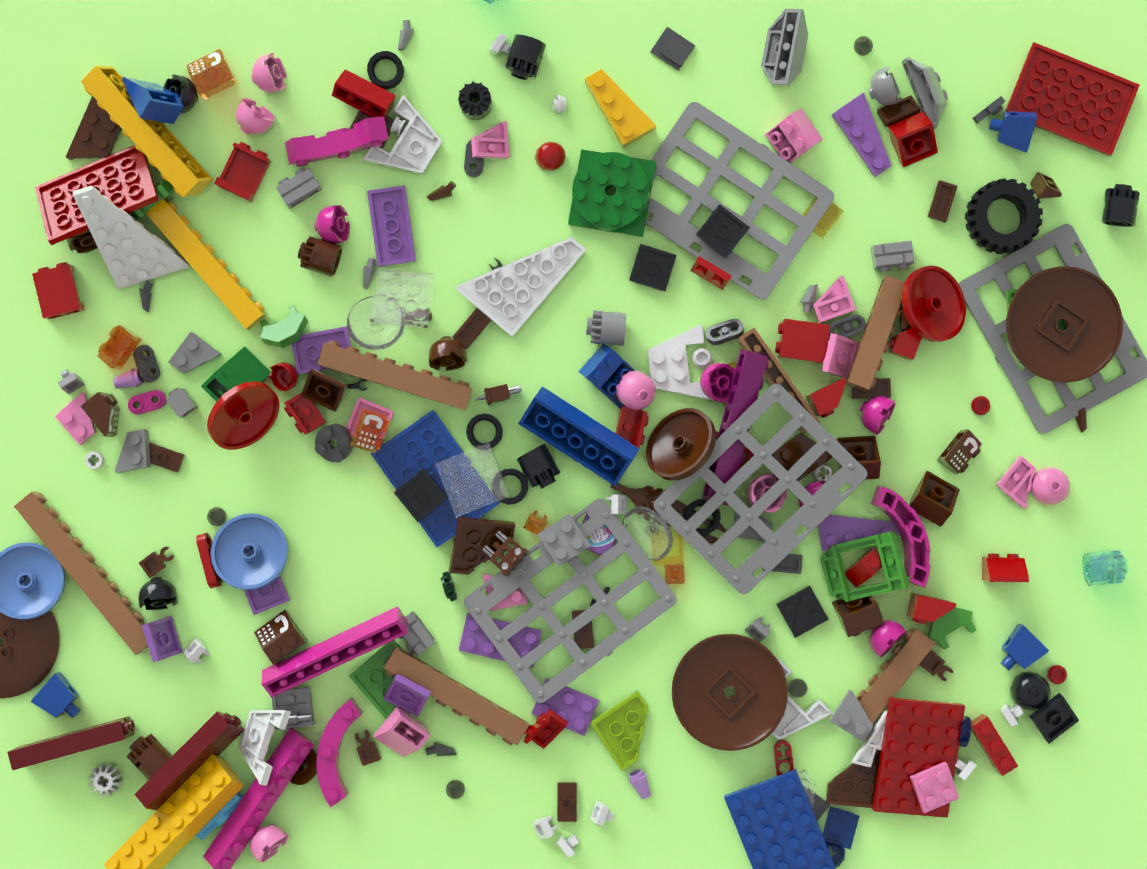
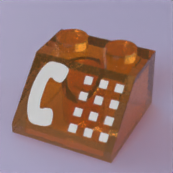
[186,49,238,100]
[350,408,390,453]

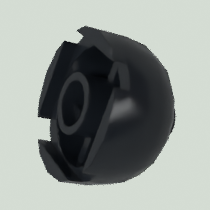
[164,74,198,114]
[138,577,178,610]
[1010,671,1051,710]

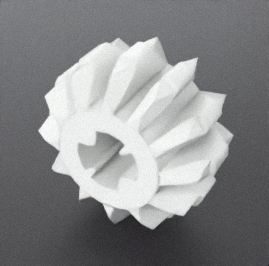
[88,764,122,797]

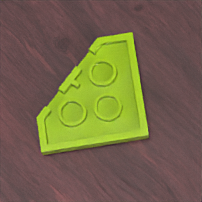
[590,690,649,771]

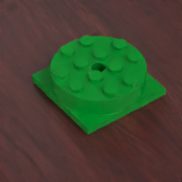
[568,149,657,237]

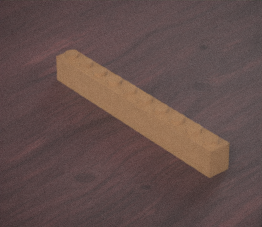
[14,491,148,655]

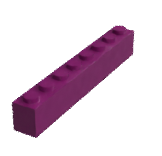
[702,349,769,506]

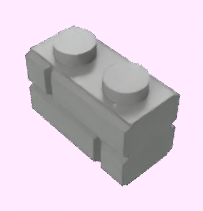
[276,167,323,209]
[871,240,914,272]
[399,611,436,656]

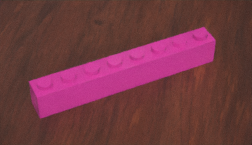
[261,606,408,698]
[203,728,314,869]

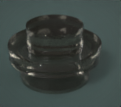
[854,36,873,56]
[207,507,227,526]
[788,678,808,698]
[446,780,465,799]

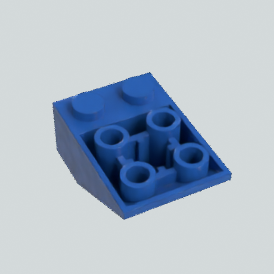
[122,77,184,124]
[578,343,635,409]

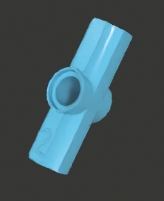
[195,791,243,840]

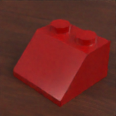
[888,111,938,168]
[805,378,847,418]
[982,553,1029,582]
[907,593,957,625]

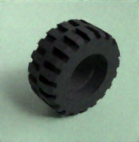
[965,178,1043,254]

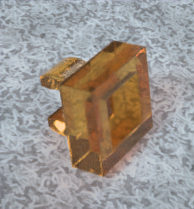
[523,510,547,535]
[664,564,685,584]

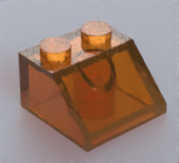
[97,325,142,370]

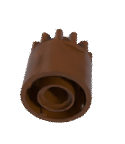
[298,236,342,277]
[127,734,173,780]

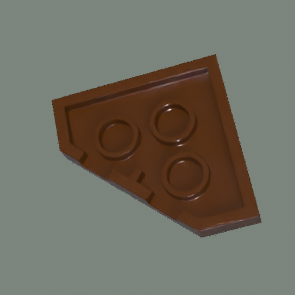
[448,517,516,575]
[825,749,881,808]

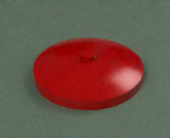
[902,265,966,342]
[207,381,279,450]

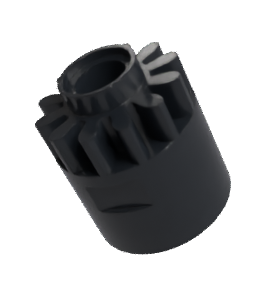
[505,34,546,80]
[458,81,492,120]
[1101,184,1140,227]
[516,443,561,489]

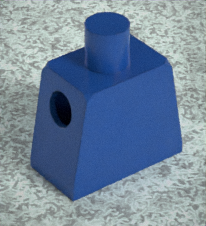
[989,111,1037,153]
[1000,624,1049,671]
[31,672,81,718]

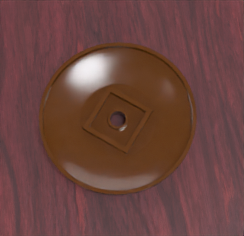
[1006,266,1123,383]
[0,610,60,698]
[672,634,788,751]

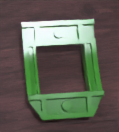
[820,531,911,602]

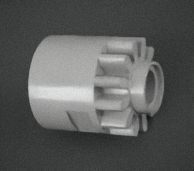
[586,310,627,346]

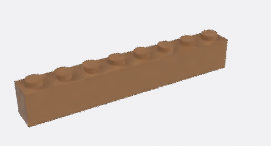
[317,340,472,410]
[384,646,529,746]

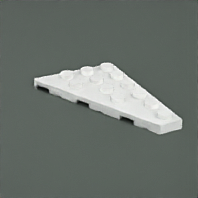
[73,186,189,290]
[455,237,586,337]

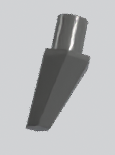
[139,281,153,313]
[425,742,457,757]

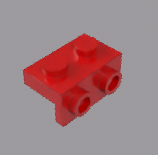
[690,256,732,290]
[284,392,326,435]
[615,406,649,449]
[524,709,568,749]

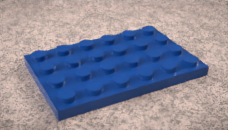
[371,410,500,548]
[724,769,836,869]

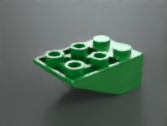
[201,346,271,402]

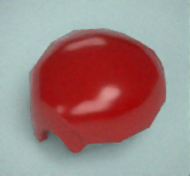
[535,142,566,171]
[269,362,298,391]

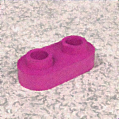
[128,390,167,415]

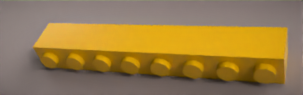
[146,198,266,330]

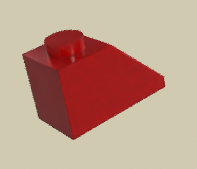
[889,328,922,361]
[845,548,882,588]

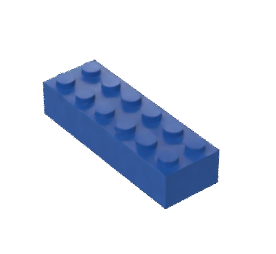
[518,386,639,486]

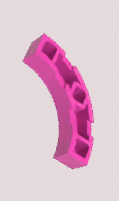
[285,117,389,167]
[870,486,930,588]
[317,697,363,808]

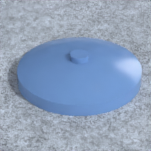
[211,513,289,591]
[0,542,66,620]

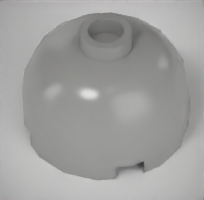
[868,66,902,106]

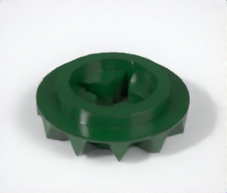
[441,571,457,602]

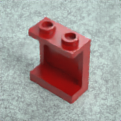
[214,142,271,203]
[32,262,85,320]
[775,319,830,364]

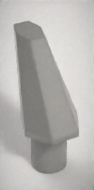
[398,20,414,51]
[363,258,376,289]
[800,284,818,313]

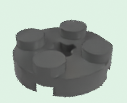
[315,423,354,463]

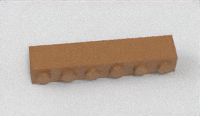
[845,275,905,392]
[737,327,821,434]
[856,627,936,724]

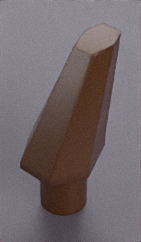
[427,181,456,201]
[1075,407,1087,433]

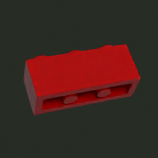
[332,69,396,119]
[967,714,1018,776]

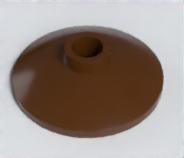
[290,749,317,785]

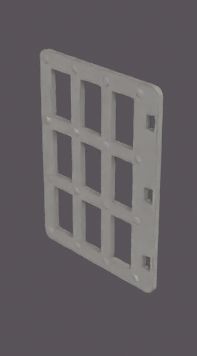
[646,102,834,300]
[959,224,1147,434]
[654,384,867,594]
[464,499,677,703]

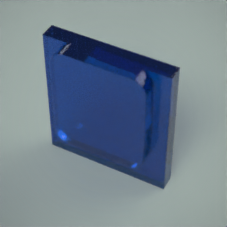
[822,806,860,850]

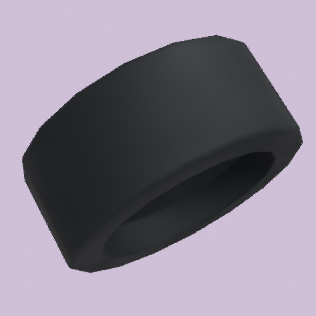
[367,51,404,89]
[466,413,503,450]
[492,468,528,505]
[682,499,721,536]

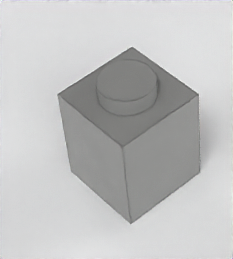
[166,387,198,418]

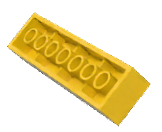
[81,66,214,197]
[104,754,244,869]

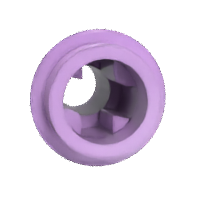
[113,368,144,389]
[628,769,651,799]

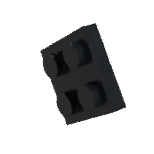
[696,204,750,258]
[629,244,677,292]
[394,468,448,522]
[776,586,829,638]
[1029,693,1079,744]

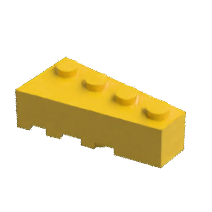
[585,69,656,148]

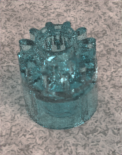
[1082,550,1128,586]

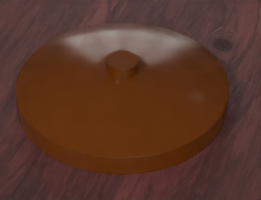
[646,408,716,481]

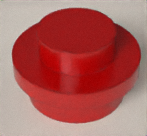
[971,396,991,415]
[1047,665,1067,684]

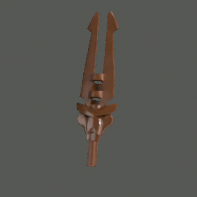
[610,483,726,544]

